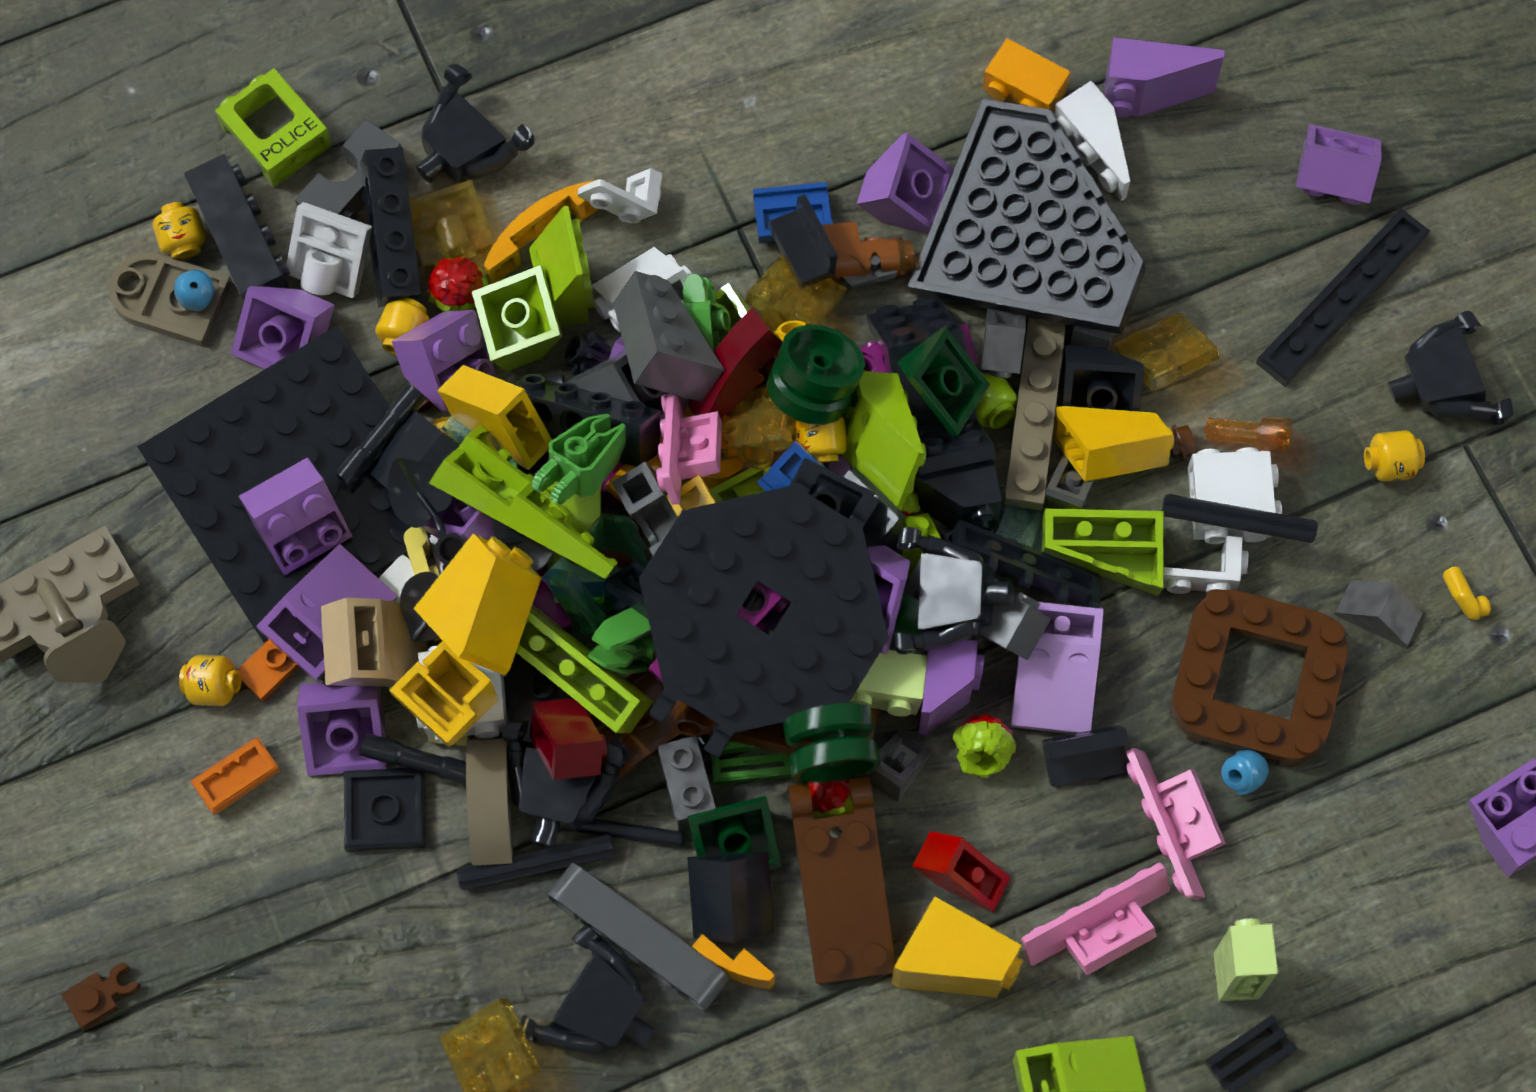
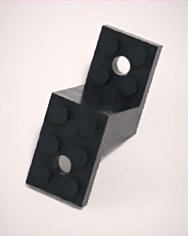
[867,297,996,475]

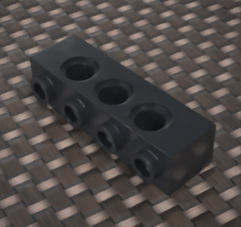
[360,147,421,307]
[514,374,660,467]

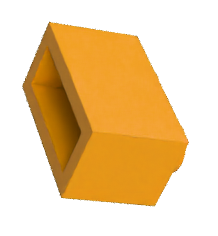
[982,38,1071,113]

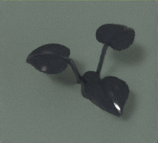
[388,458,554,643]

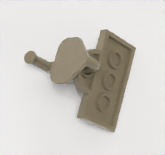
[0,525,140,683]

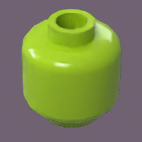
[975,372,1018,429]

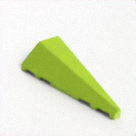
[429,424,618,579]

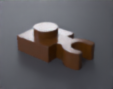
[61,963,141,1031]

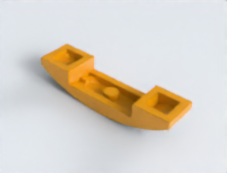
[484,180,599,285]

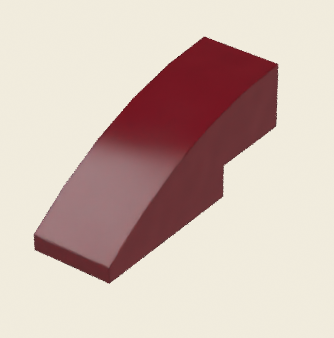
[688,308,783,419]

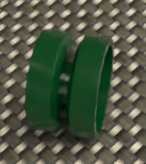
[766,324,865,425]
[783,703,881,784]

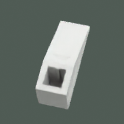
[1054,81,1130,201]

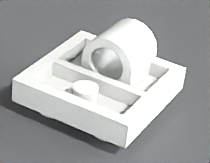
[286,202,372,298]

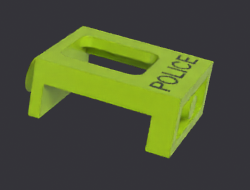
[215,68,332,188]

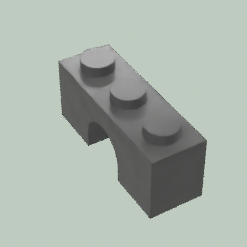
[295,120,405,220]
[611,462,678,555]

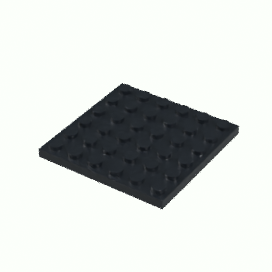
[137,326,432,643]

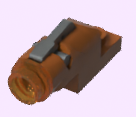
[822,221,915,288]

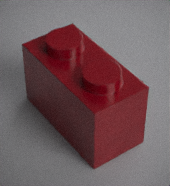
[529,698,607,780]

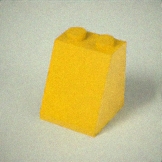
[413,533,541,676]
[892,896,1024,998]

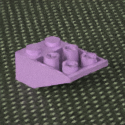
[1011,602,1103,734]

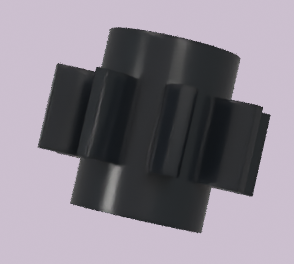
[565,331,611,376]

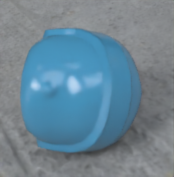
[174,269,214,312]
[1221,750,1269,795]

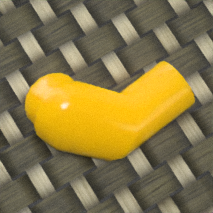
[1443,567,1491,620]

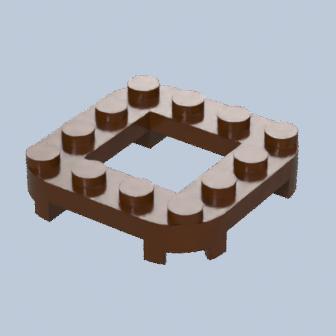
[1170,590,1348,767]

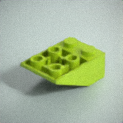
[529,206,595,328]
[842,371,926,511]
[1013,1036,1146,1092]

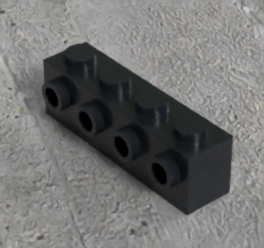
[184,154,291,300]

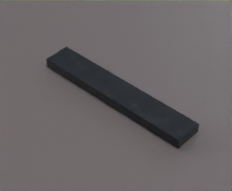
[1256,208,1430,387]

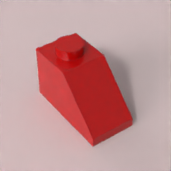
[913,831,1011,912]

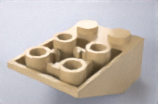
[321,598,428,687]

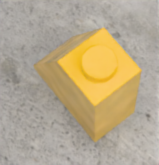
[437,365,552,470]
[1052,406,1174,482]

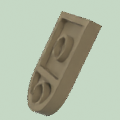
[108,253,232,347]

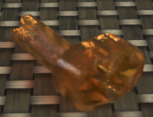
[1204,416,1292,454]

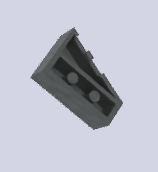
[613,271,724,402]
[903,553,1051,661]

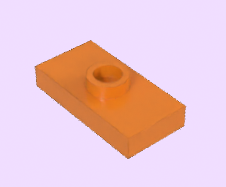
[237,640,300,702]
[190,736,281,816]

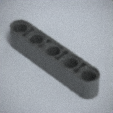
[547,863,730,1012]

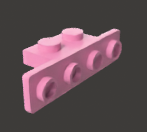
[657,393,722,505]
[1126,748,1226,900]
[1021,863,1170,975]

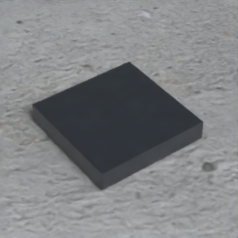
[344,768,426,852]

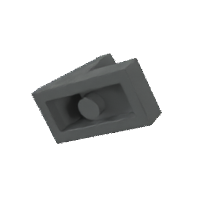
[1044,454,1095,509]

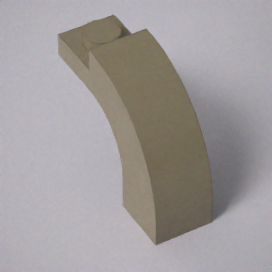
[466,732,514,866]

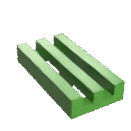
[711,741,792,786]

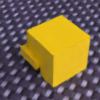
[390,641,498,747]

